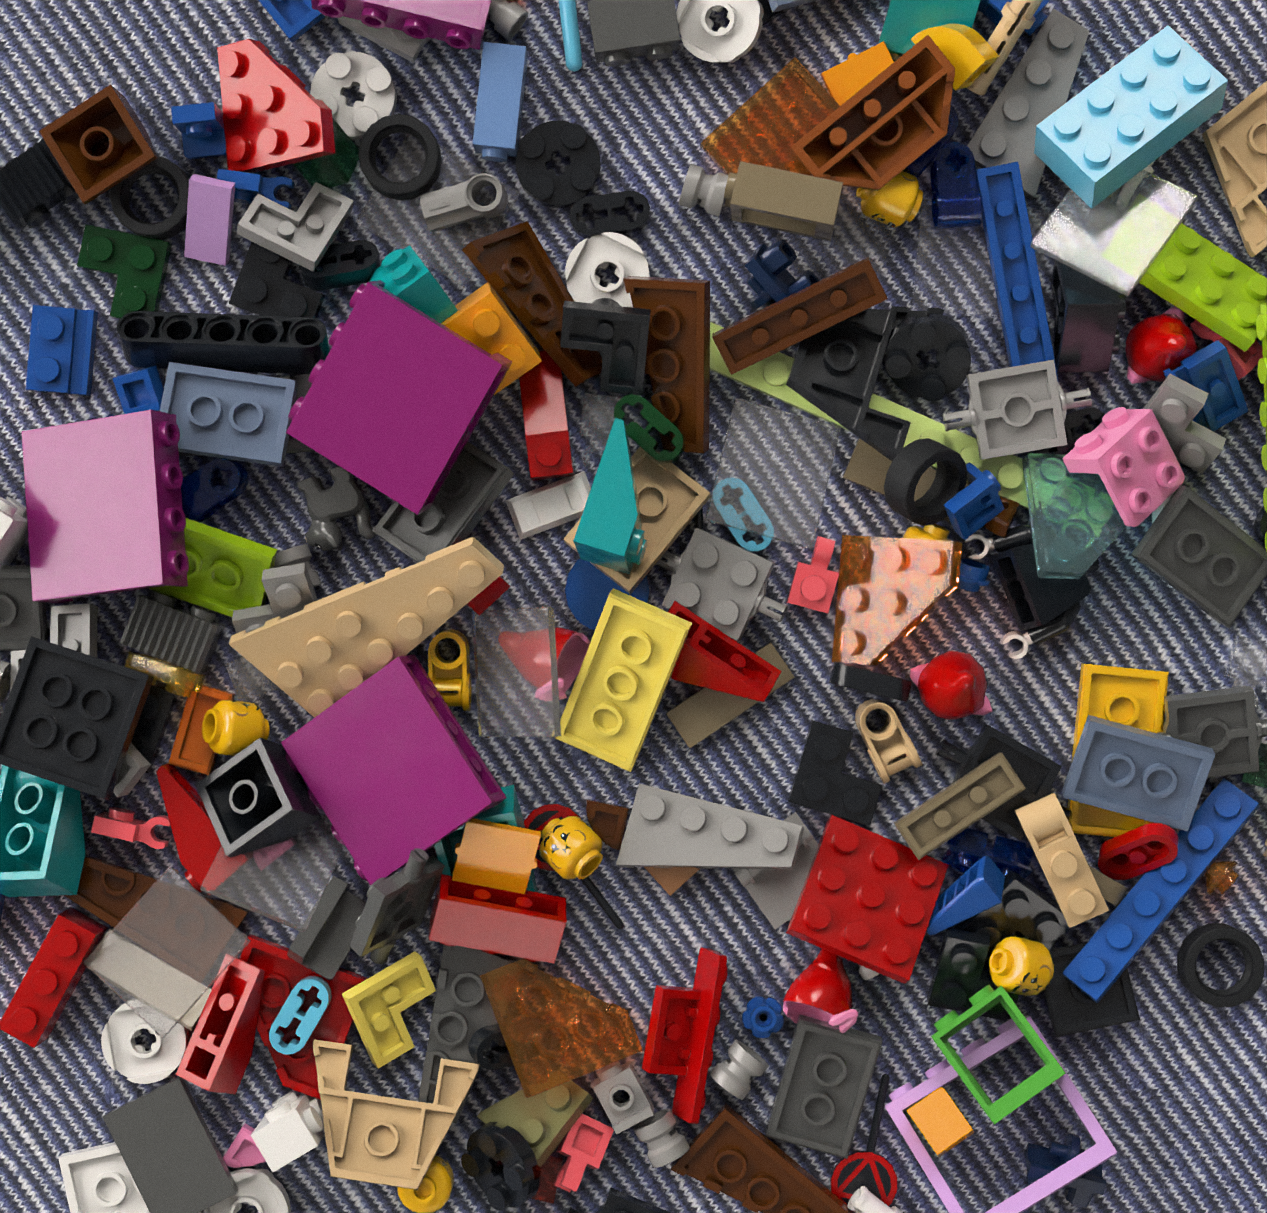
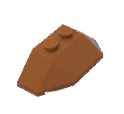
[790,35,955,191]

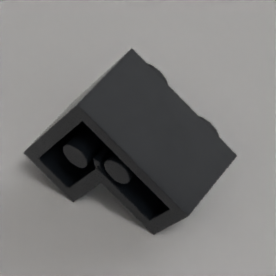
[1051,251,1126,373]

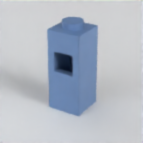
[473,42,528,162]

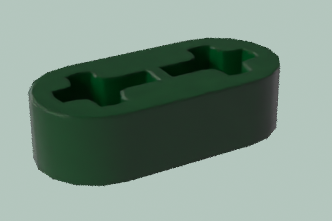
[614,394,685,463]

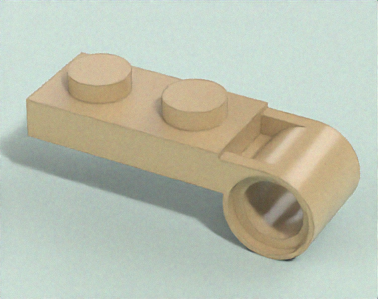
[1015,793,1109,928]

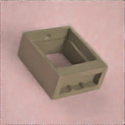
[724,161,843,241]

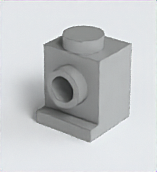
[592,1061,654,1135]

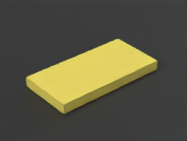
[554,588,692,772]

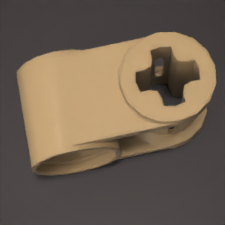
[855,699,922,784]

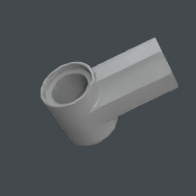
[419,173,508,233]

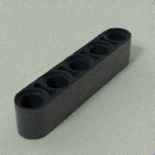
[117,311,330,374]

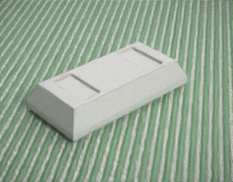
[505,471,591,540]

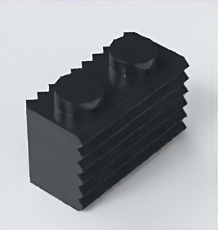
[0,138,79,229]

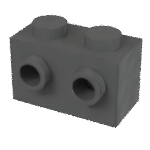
[587,0,680,67]

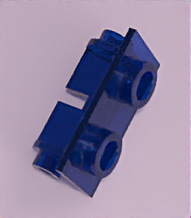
[940,828,1033,879]

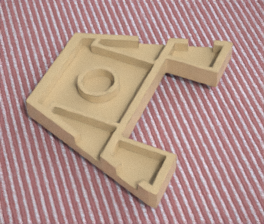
[1202,81,1267,258]
[313,1039,479,1190]

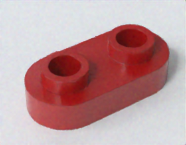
[1098,823,1178,880]

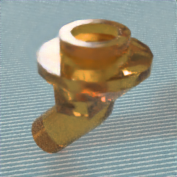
[1204,861,1239,895]

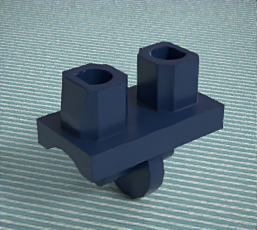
[745,239,820,310]
[1024,1133,1107,1207]

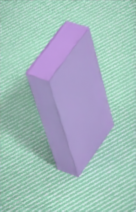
[184,174,235,266]

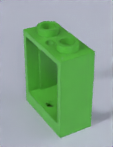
[931,984,1066,1125]

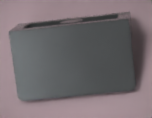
[287,875,366,980]

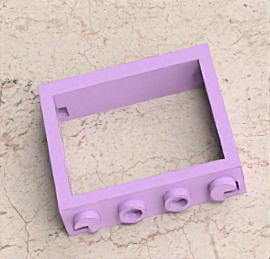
[885,1016,1117,1213]

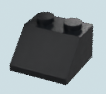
[195,738,321,858]

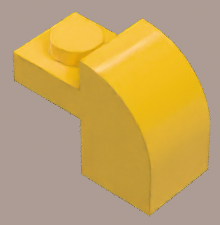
[911,24,1000,91]

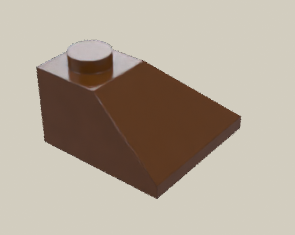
[39,84,157,205]

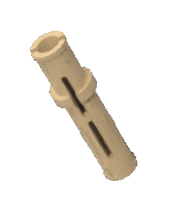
[966,0,1043,95]

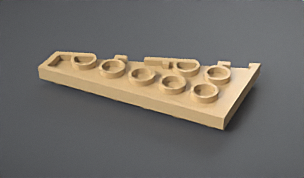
[229,537,504,718]

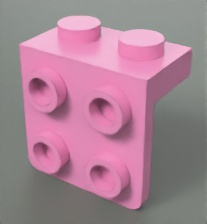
[1062,407,1185,527]

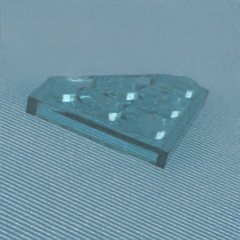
[1022,453,1127,579]

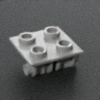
[732,812,819,930]

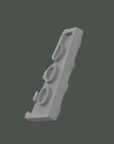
[961,8,1089,200]
[616,783,804,870]

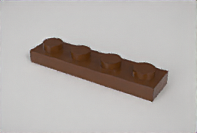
[712,257,888,375]

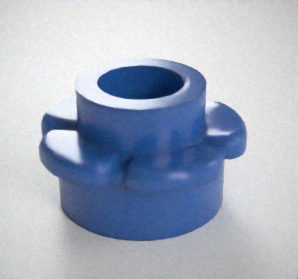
[949,558,990,592]
[742,996,784,1038]

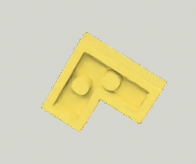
[342,951,436,1069]

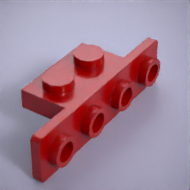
[642,947,728,1124]

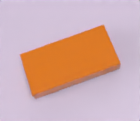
[168,682,235,775]

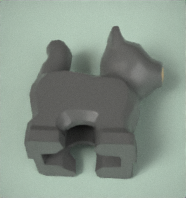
[297,466,376,551]

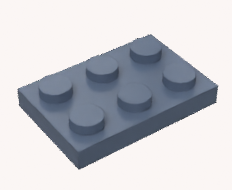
[160,362,298,467]
[1062,715,1216,832]

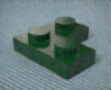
[77,224,172,319]

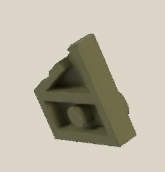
[477,1070,594,1167]

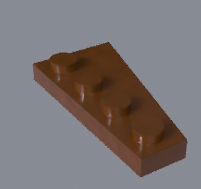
[462,221,602,387]
[623,276,710,453]
[64,854,250,983]
[670,1103,855,1213]

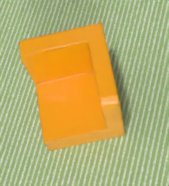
[906,1087,975,1157]

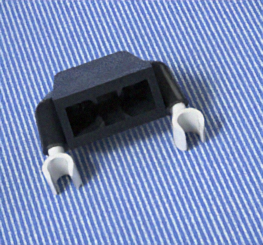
[965,525,1099,659]

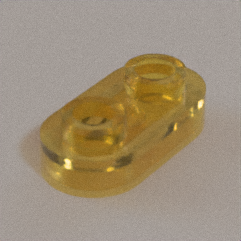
[125,651,206,698]

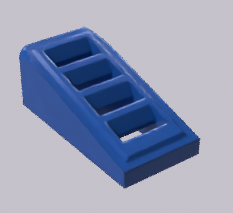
[926,855,1005,936]

